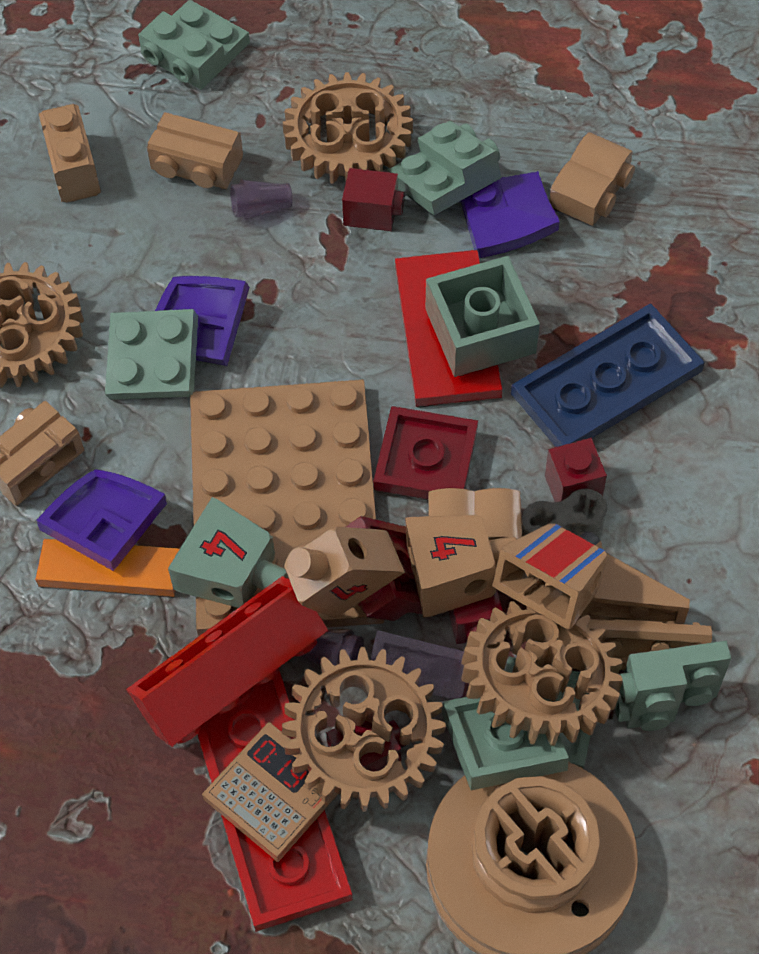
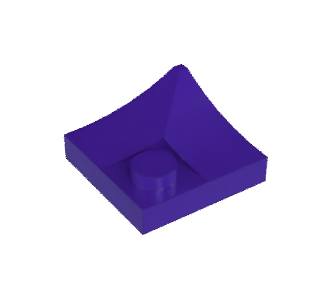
[460,171,560,258]
[155,276,250,366]
[36,469,167,571]

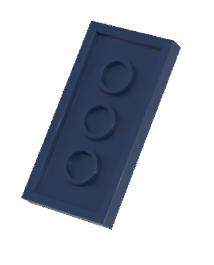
[511,303,705,447]

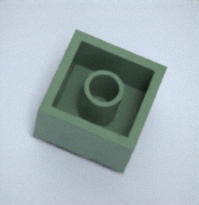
[425,256,540,377]

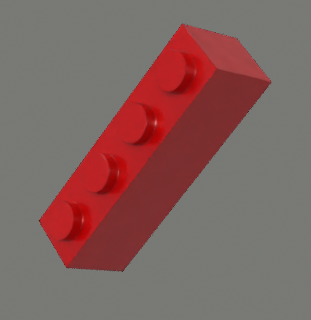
[126,576,328,747]

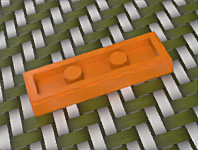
[35,539,180,597]

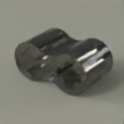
[521,488,607,539]

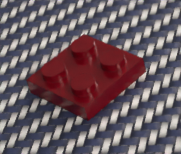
[373,406,478,499]

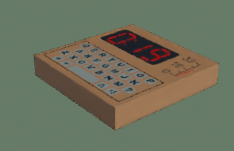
[202,722,339,862]

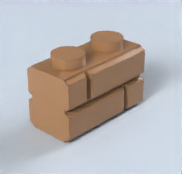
[39,104,101,203]
[147,112,243,190]
[0,400,85,506]

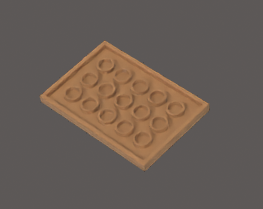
[190,379,384,637]

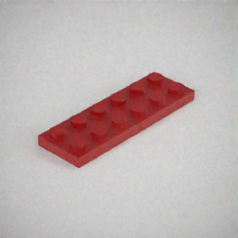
[197,671,353,932]

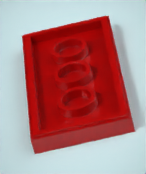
[395,250,502,407]

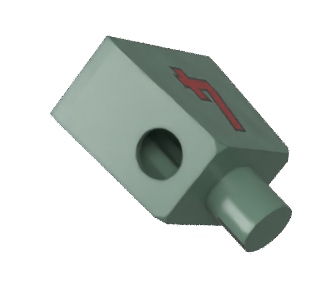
[168,497,289,608]

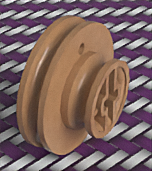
[426,762,638,954]

